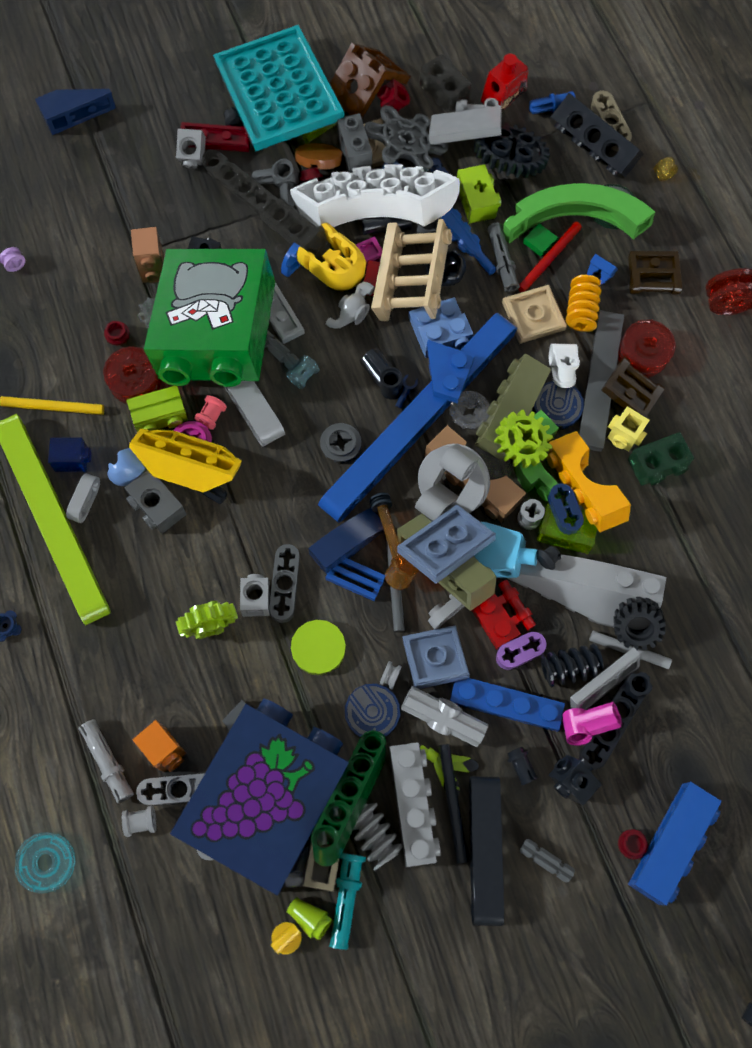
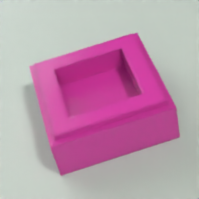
[355,236,382,268]

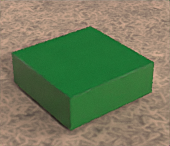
[523,223,558,257]

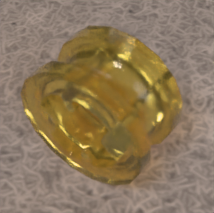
[654,157,678,181]

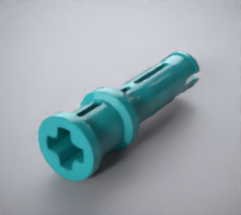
[329,853,366,950]

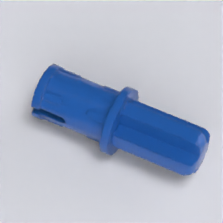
[529,91,576,114]

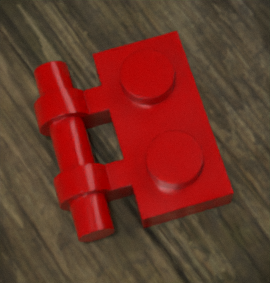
[472,580,536,650]

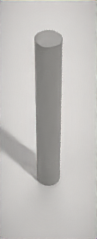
[589,631,672,669]

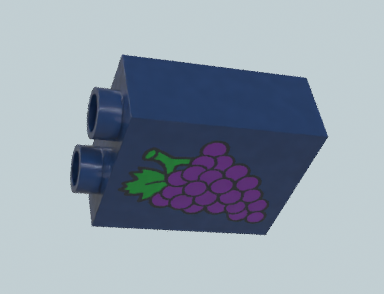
[170,698,349,896]

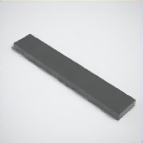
[578,310,624,452]

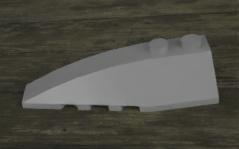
[507,554,666,630]

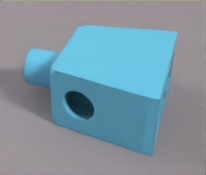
[474,522,538,578]

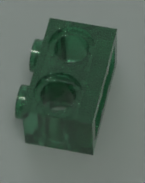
[628,432,695,486]

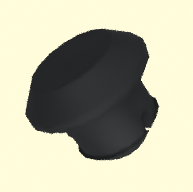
[224,107,242,126]
[537,546,561,570]

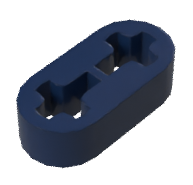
[548,483,584,535]

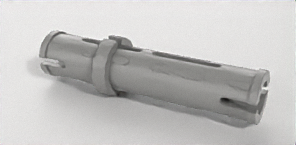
[78,719,134,804]

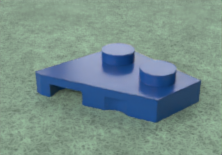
[426,340,475,404]

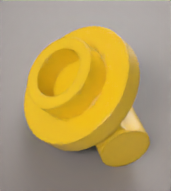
[271,922,302,954]

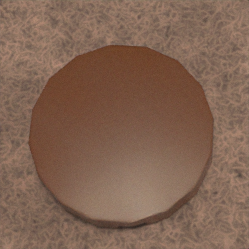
[295,143,342,170]

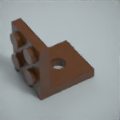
[330,43,411,119]

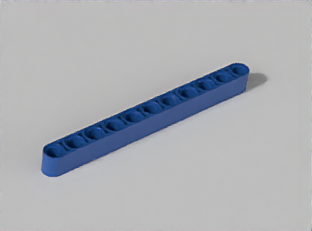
[318,313,518,523]

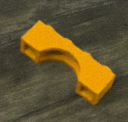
[546,431,631,533]

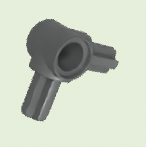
[252,159,300,210]

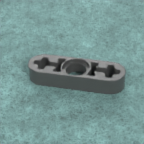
[269,544,300,623]

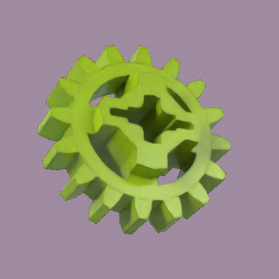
[494,410,553,468]
[176,601,238,639]

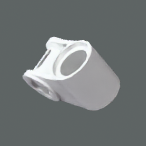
[549,344,580,388]

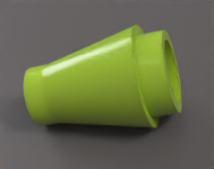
[287,897,332,941]

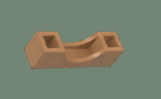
[425,425,526,523]

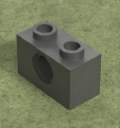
[337,113,372,173]
[124,470,187,534]

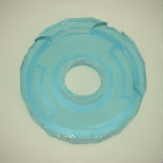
[14,832,76,894]

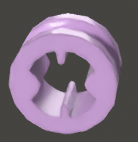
[0,247,26,272]

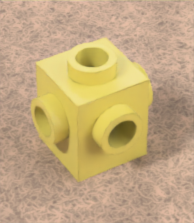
[607,406,650,452]

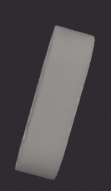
[66,473,100,523]

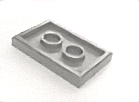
[429,106,502,144]

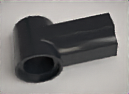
[360,349,403,399]

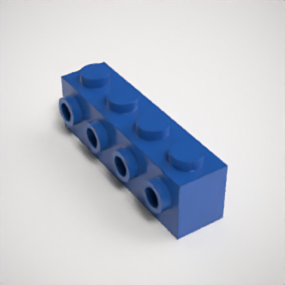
[628,782,722,905]

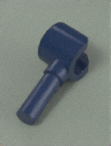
[395,374,419,408]

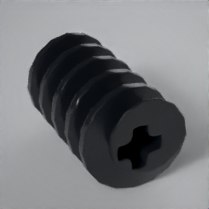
[541,643,604,688]

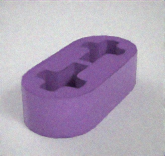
[496,632,546,670]

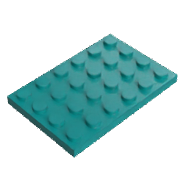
[213,25,345,151]

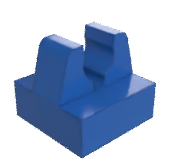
[587,254,618,285]

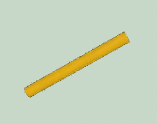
[0,396,104,415]

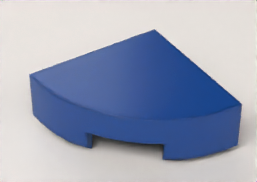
[281,243,301,277]

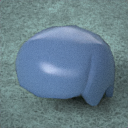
[107,448,147,486]

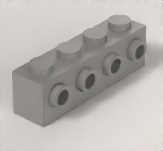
[389,742,441,867]

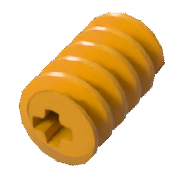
[566,275,602,332]

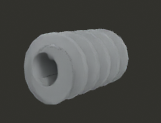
[353,803,403,871]

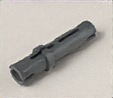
[487,223,520,293]

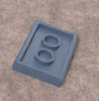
[397,505,496,584]

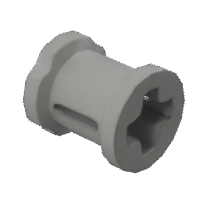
[517,499,545,530]
[122,806,157,837]

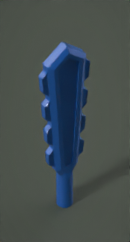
[441,208,497,275]

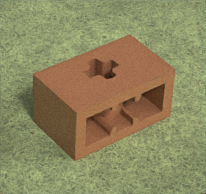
[131,227,165,283]

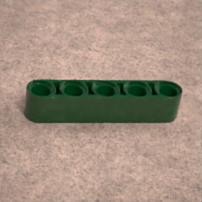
[311,730,386,866]

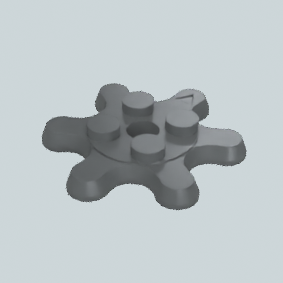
[364,106,449,172]

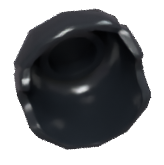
[426,249,466,287]

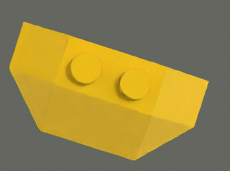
[129,429,242,493]

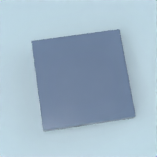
[402,625,470,689]

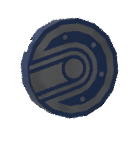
[532,381,584,430]
[345,684,400,738]

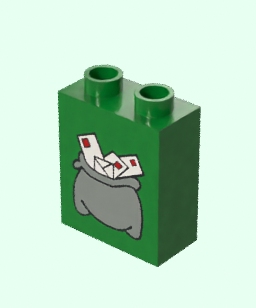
[144,249,275,387]

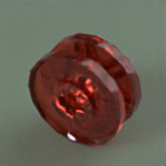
[705,268,752,315]
[618,320,676,377]
[103,346,162,404]

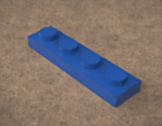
[450,678,565,732]

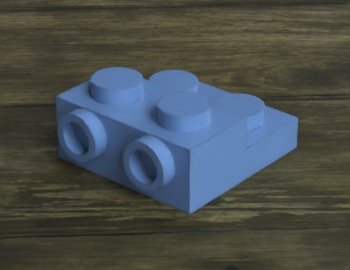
[408,297,473,358]

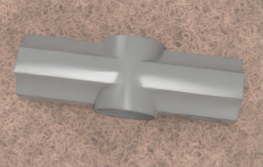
[401,686,488,747]

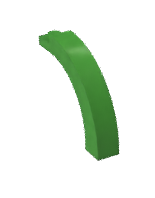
[503,184,655,244]

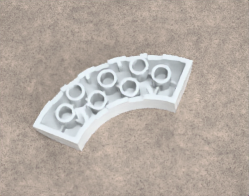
[290,164,460,232]

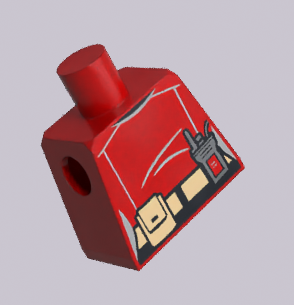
[481,54,528,110]

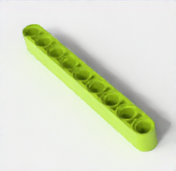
[0,414,111,625]

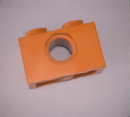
[132,720,186,772]

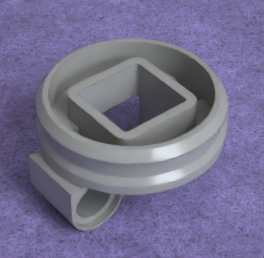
[415,443,490,521]

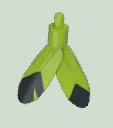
[420,745,479,797]

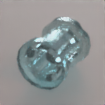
[286,355,320,389]

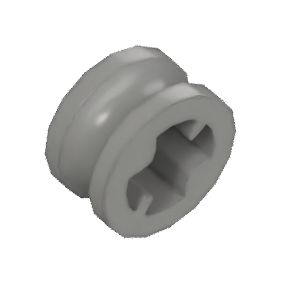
[380,661,402,689]

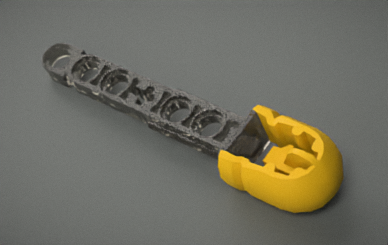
[202,150,366,291]

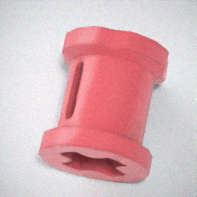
[194,395,227,430]

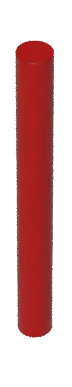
[518,222,582,293]

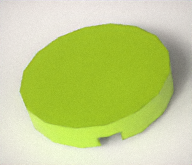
[291,620,346,676]

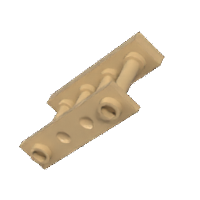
[371,219,452,321]

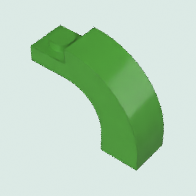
[514,410,562,501]

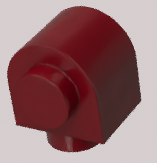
[377,79,410,111]

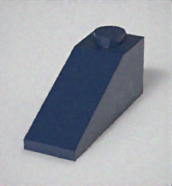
[35,89,116,135]

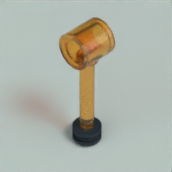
[369,492,419,590]

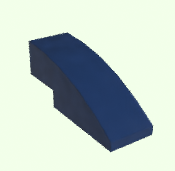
[308,508,387,574]

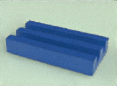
[326,558,386,602]

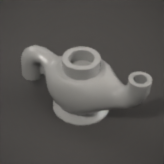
[326,282,375,329]

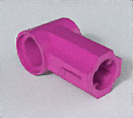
[562,702,622,746]

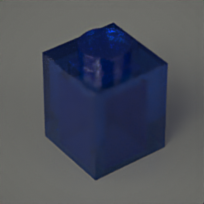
[48,437,91,472]

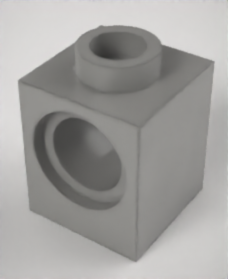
[176,129,206,168]
[240,574,270,617]

